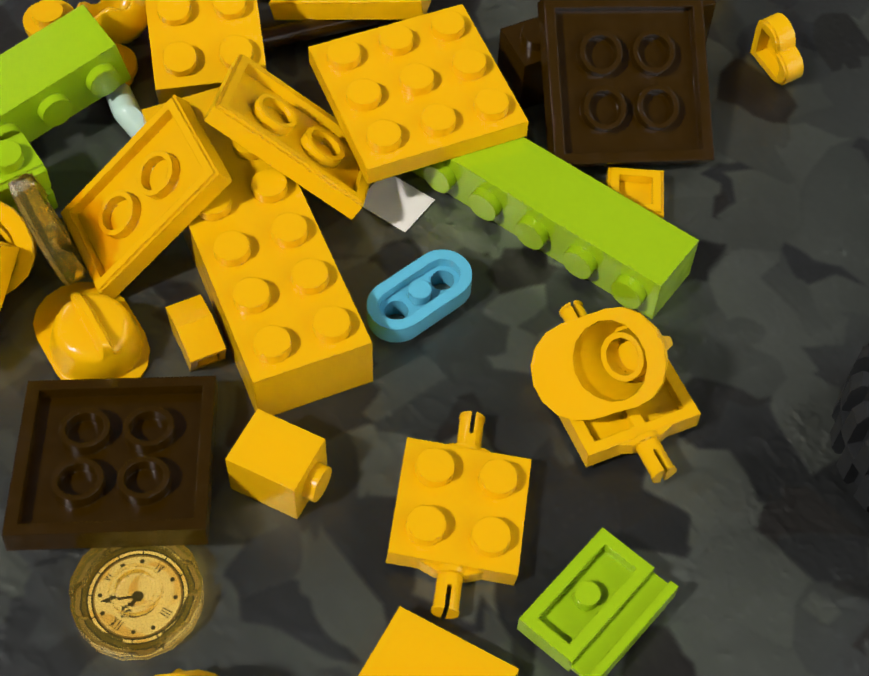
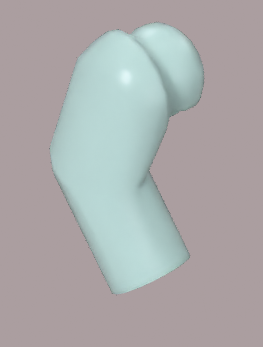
[106,83,144,138]

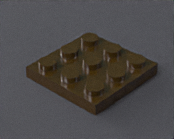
[537,0,715,168]
[1,376,218,551]

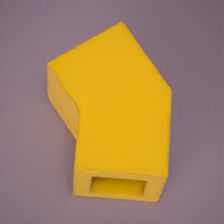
[165,294,227,372]

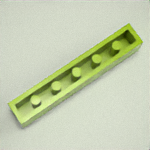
[411,137,699,319]

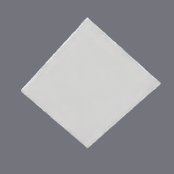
[363,176,435,233]

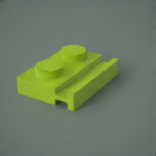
[517,527,679,676]

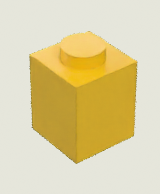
[225,409,332,519]

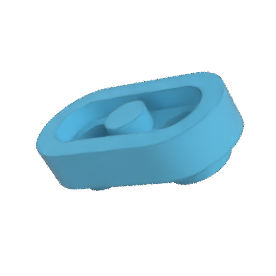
[367,249,472,343]

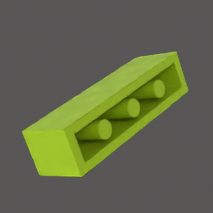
[0,4,132,143]

